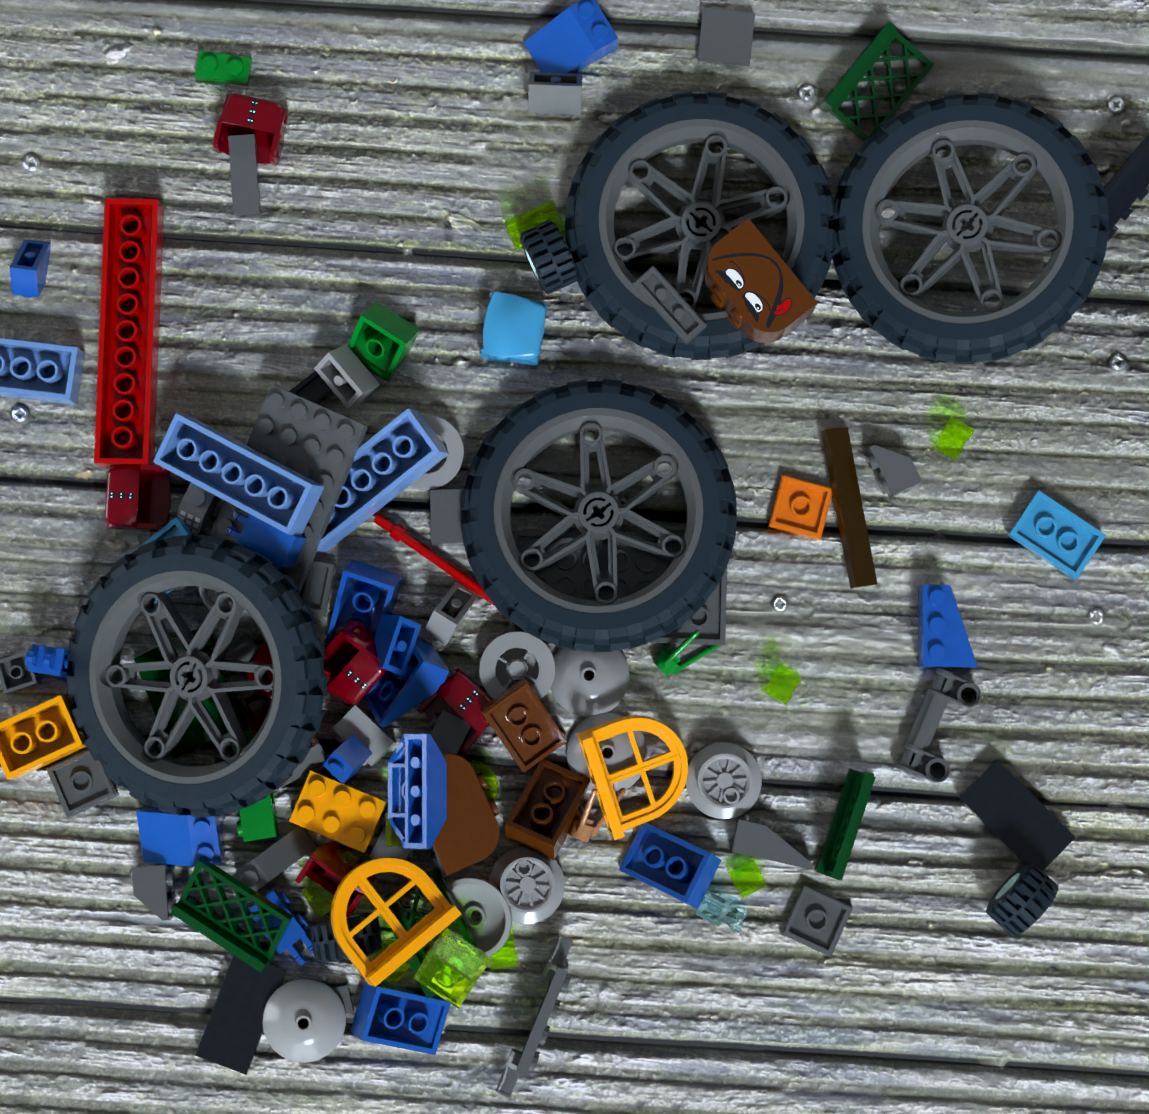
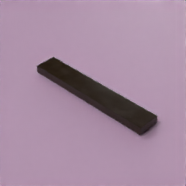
[821,427,877,589]

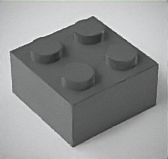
[0,651,41,694]

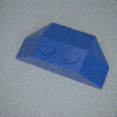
[388,734,447,849]

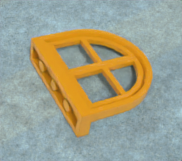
[576,715,688,840]
[331,858,461,987]

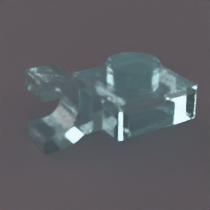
[695,891,748,933]

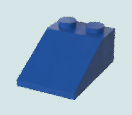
[524,0,618,74]
[326,559,403,643]
[363,637,450,728]
[136,807,226,867]
[619,823,721,910]
[350,980,451,1055]

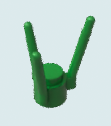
[653,630,719,677]

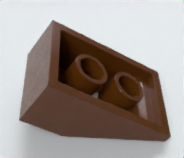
[505,759,591,860]

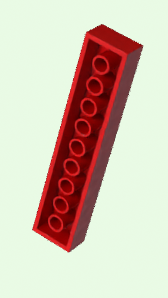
[94,198,164,468]

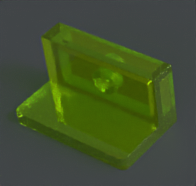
[505,200,564,252]

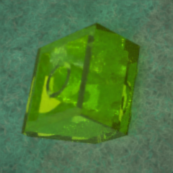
[413,928,492,1009]

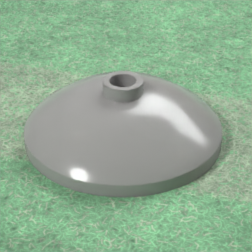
[550,647,629,717]
[567,713,648,793]
[436,877,512,960]
[263,978,346,1063]

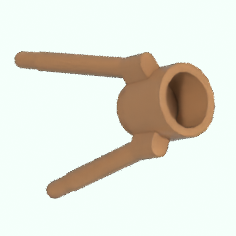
[568,788,625,842]

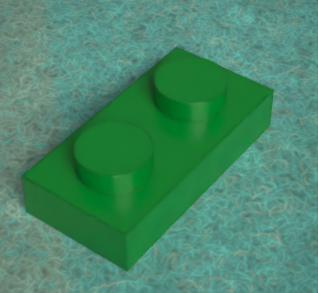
[195,51,252,86]

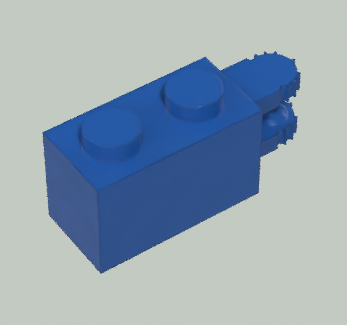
[225,511,307,570]
[25,644,71,678]
[249,889,314,966]

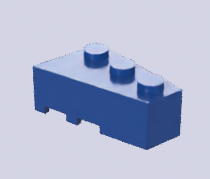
[918,585,978,668]

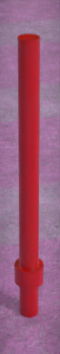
[373,513,496,607]

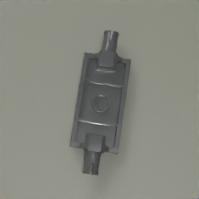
[495,935,573,1097]

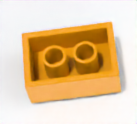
[0,695,87,779]
[289,770,388,853]

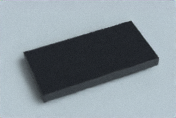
[958,760,1076,871]
[195,955,287,1075]

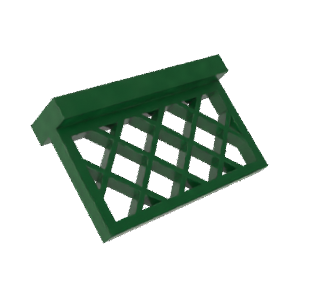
[818,21,934,142]
[815,768,876,881]
[171,857,293,972]
[382,868,488,999]

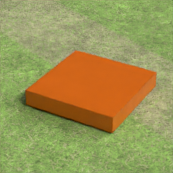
[768,474,832,541]

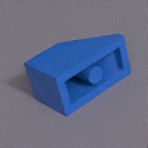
[9,239,51,298]
[374,614,421,677]
[323,734,372,784]

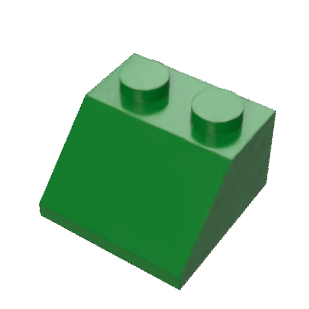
[348,301,420,382]

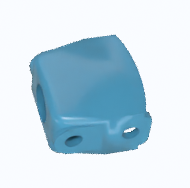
[480,292,548,365]

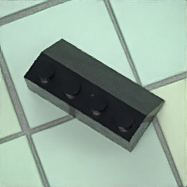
[1104,134,1149,241]

